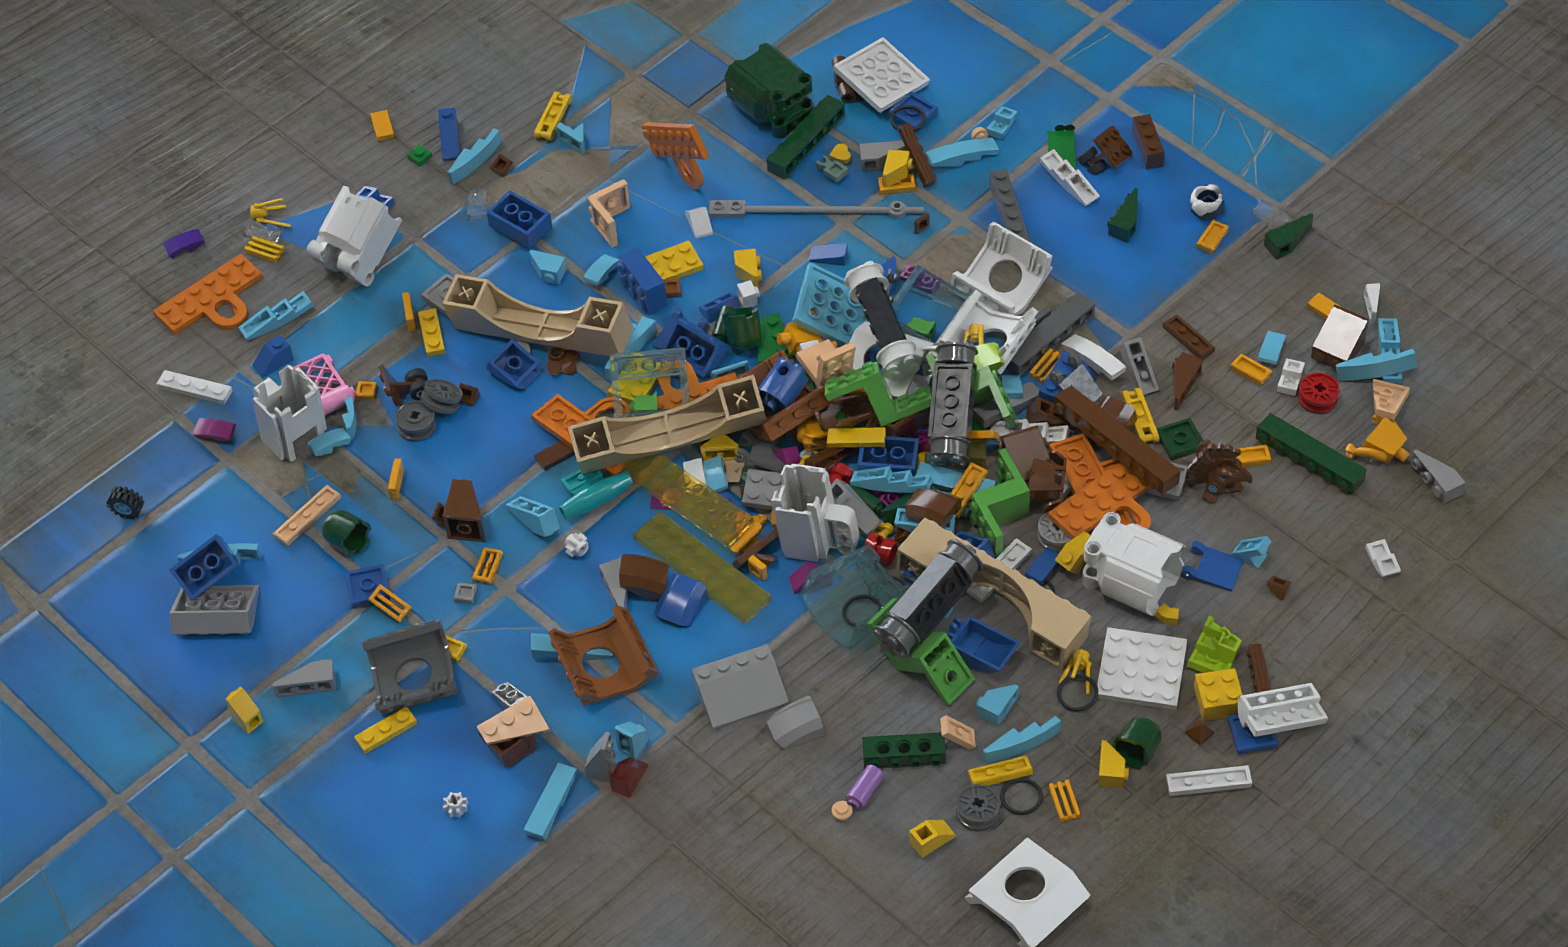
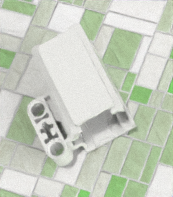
[252,365,327,462]
[771,464,860,562]

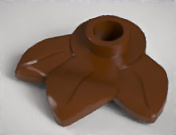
[547,347,581,376]

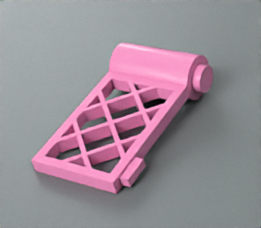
[292,353,357,416]

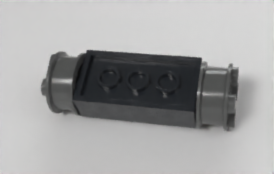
[927,341,978,468]
[873,538,984,659]

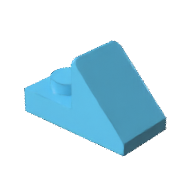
[556,122,585,155]
[1231,536,1272,568]

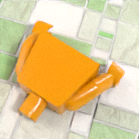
[777,311,837,355]
[796,415,828,451]
[1345,415,1410,464]

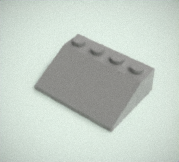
[169,585,259,636]
[692,644,789,730]

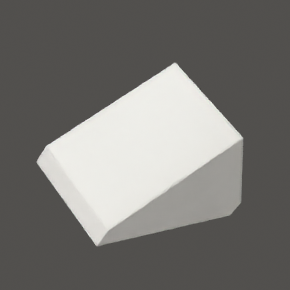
[685,207,713,239]

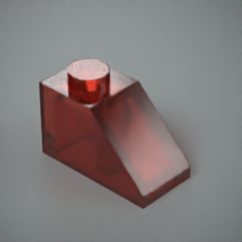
[610,757,648,798]

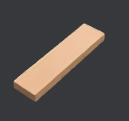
[273,485,341,547]

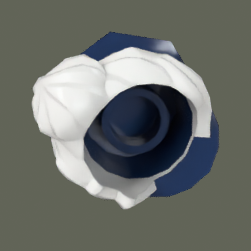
[1190,184,1224,219]

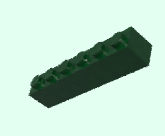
[766,95,845,180]
[1256,413,1367,495]

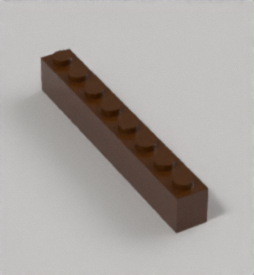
[1054,385,1181,495]

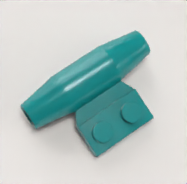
[559,470,633,520]

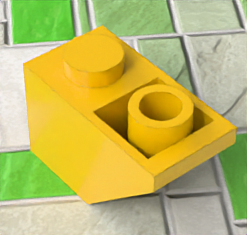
[734,249,762,288]
[225,686,264,734]
[909,820,956,858]

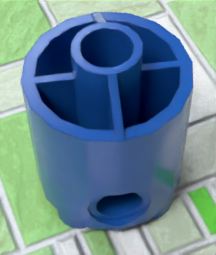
[758,357,809,412]

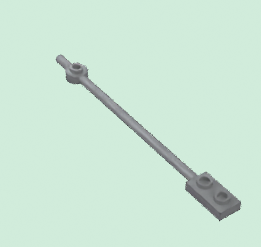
[709,200,924,219]

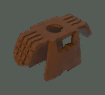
[815,393,875,431]
[1028,450,1067,513]

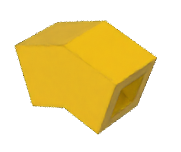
[1155,603,1179,626]

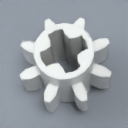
[564,533,589,557]
[442,792,468,818]

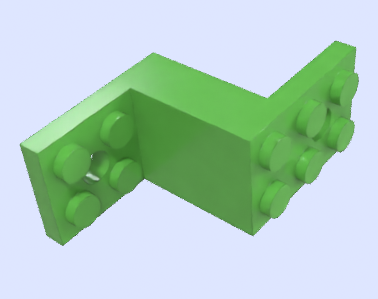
[926,353,1018,429]
[824,361,932,426]
[970,448,1030,559]
[867,598,975,705]

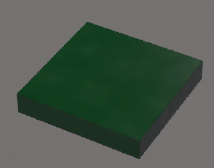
[1157,418,1203,461]

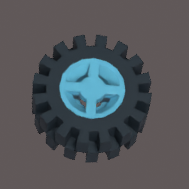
[106,486,145,519]

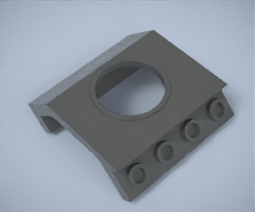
[362,618,458,715]

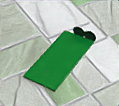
[1047,124,1076,171]

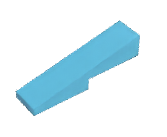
[605,316,657,381]
[915,462,997,492]
[531,633,613,660]
[524,763,578,841]

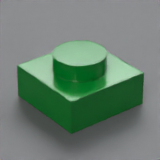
[407,145,432,167]

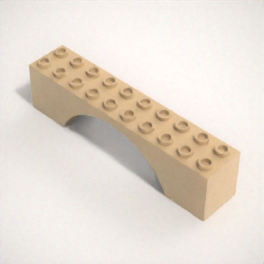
[442,274,634,358]
[568,375,766,474]
[896,517,1091,670]

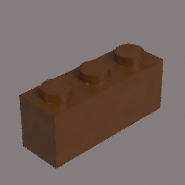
[1132,114,1164,169]

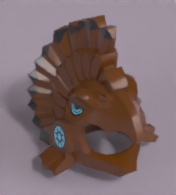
[1185,440,1253,503]

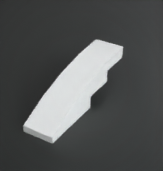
[1039,149,1100,207]
[1061,334,1126,380]
[990,419,1070,445]

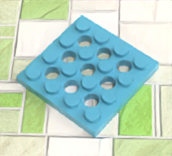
[792,262,868,346]

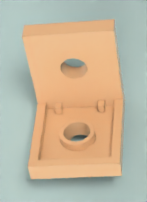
[587,179,631,248]
[796,339,856,387]

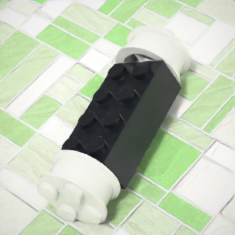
[844,261,922,381]

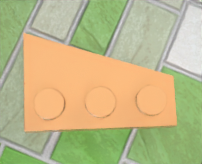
[1372,379,1410,420]
[477,696,550,745]

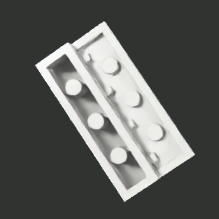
[1238,683,1328,737]

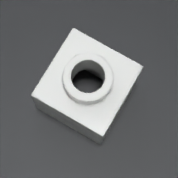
[737,280,760,307]

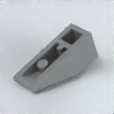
[1119,337,1159,395]
[599,557,629,609]
[272,660,336,697]

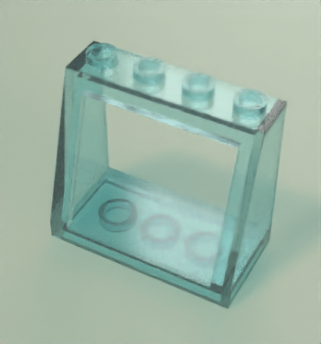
[892,264,969,344]
[610,348,690,418]

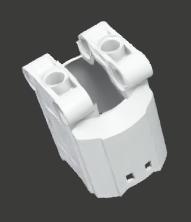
[306,186,402,286]
[1082,512,1186,616]

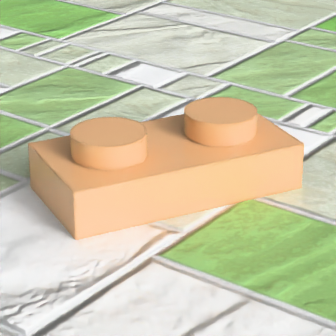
[940,715,976,750]

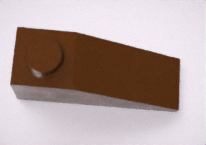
[1172,352,1203,411]
[1026,397,1083,434]

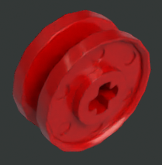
[1298,373,1340,414]

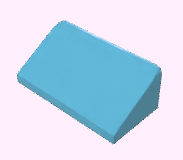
[710,360,749,380]

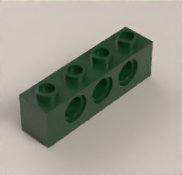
[862,732,946,769]

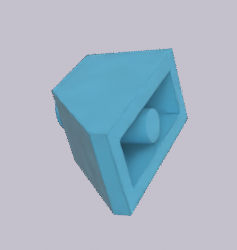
[530,250,567,285]
[976,684,1019,727]
[614,722,648,759]

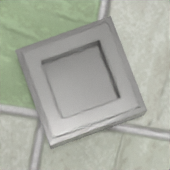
[454,583,478,604]

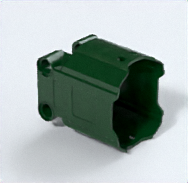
[724,42,814,138]

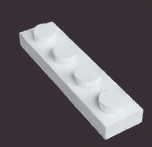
[157,370,233,405]
[967,538,1032,603]
[1166,765,1252,796]

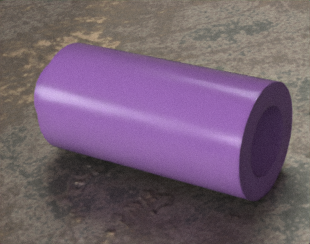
[846,765,884,810]

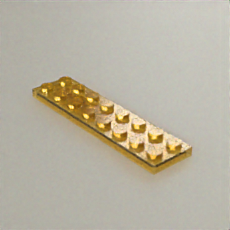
[620,453,754,548]
[633,511,772,624]

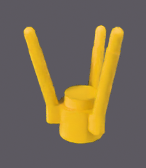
[250,198,291,228]
[963,324,984,345]
[1059,649,1092,694]

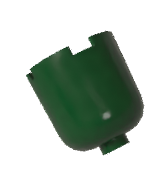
[722,306,762,352]
[322,510,371,556]
[1112,716,1162,769]

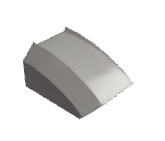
[767,696,824,749]

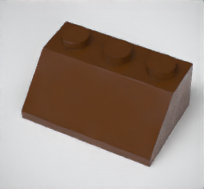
[875,407,930,438]

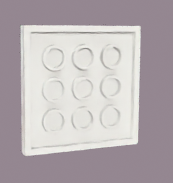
[833,37,930,113]
[1097,627,1187,710]

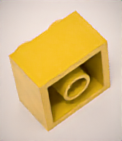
[1194,668,1243,721]

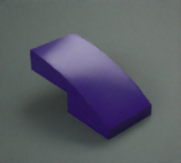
[163,229,205,259]

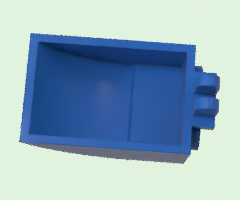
[946,616,1021,673]

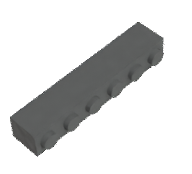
[989,169,1031,265]
[1006,292,1095,377]

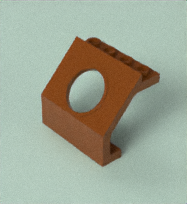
[734,350,831,442]
[548,605,660,706]

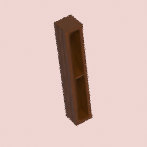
[898,123,937,188]
[804,447,858,468]
[1246,643,1271,693]

